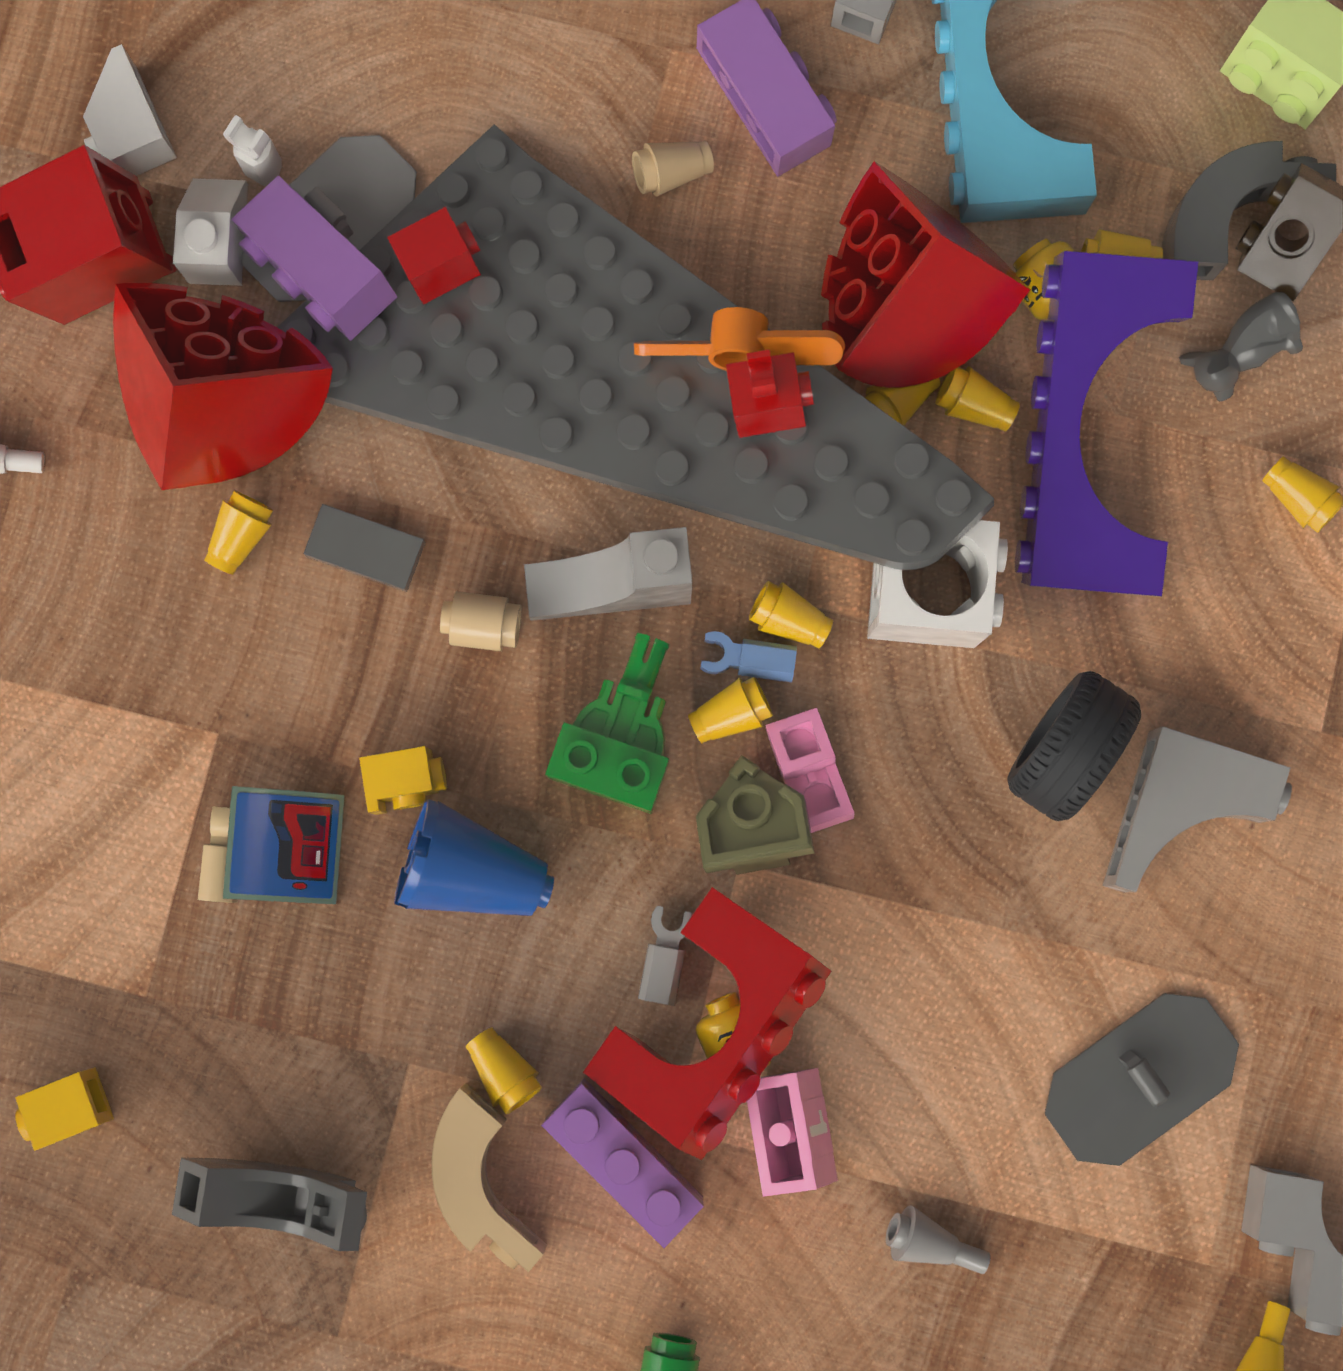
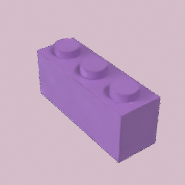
[696,0,837,177]
[231,175,397,341]
[541,1078,704,1248]

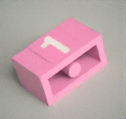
[747,1068,838,1197]

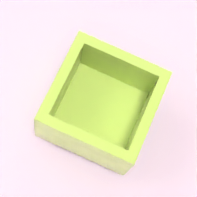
[1220,0,1343,130]

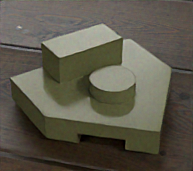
[696,755,815,875]

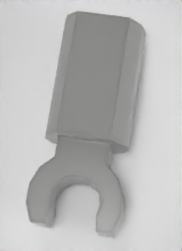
[638,906,692,1006]

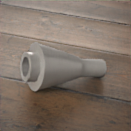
[886,1205,990,1274]

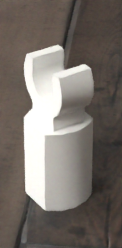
[223,115,282,186]

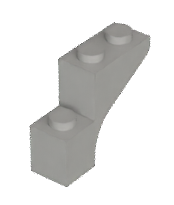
[1241,1164,1343,1336]

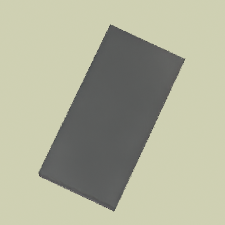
[303,504,426,592]

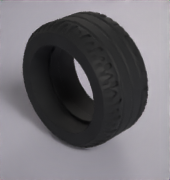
[1007,671,1141,821]

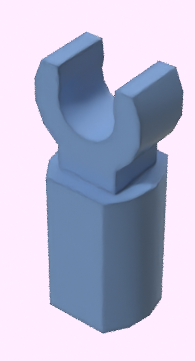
[700,631,797,683]

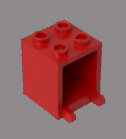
[0,145,178,325]

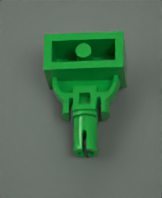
[545,633,670,814]

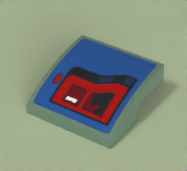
[223,786,344,904]

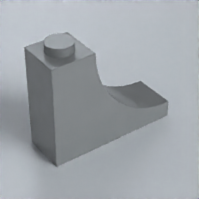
[524,527,692,621]
[1103,726,1292,893]

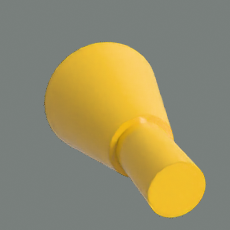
[1236,1301,1291,1371]

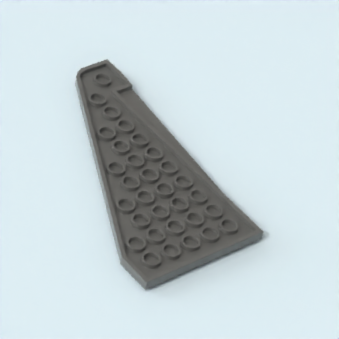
[277,124,994,570]

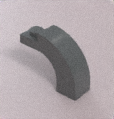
[1162,141,1336,281]
[172,1157,367,1251]

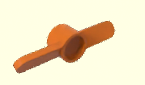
[634,307,845,371]

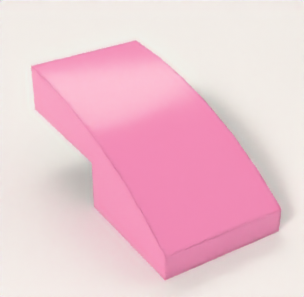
[765,708,854,833]

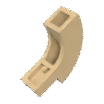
[432,1083,547,1272]

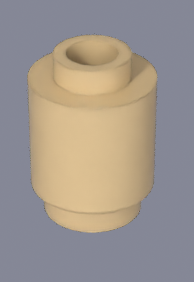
[440,591,522,652]

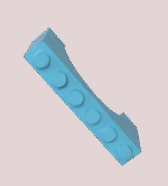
[931,0,1097,223]

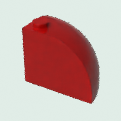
[821,161,1031,388]
[113,283,333,490]

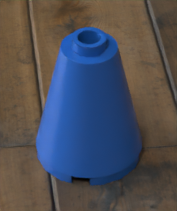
[394,799,554,916]

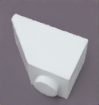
[83,44,177,176]
[173,178,248,286]

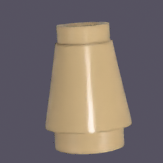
[632,141,714,196]

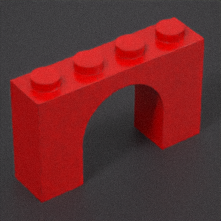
[583,887,832,1160]

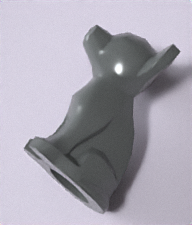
[1179,292,1303,402]

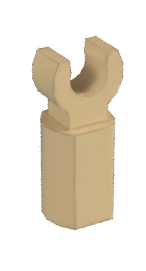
[198,806,238,903]

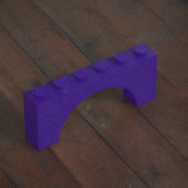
[1015,251,1199,597]

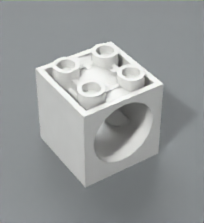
[867,520,1008,648]

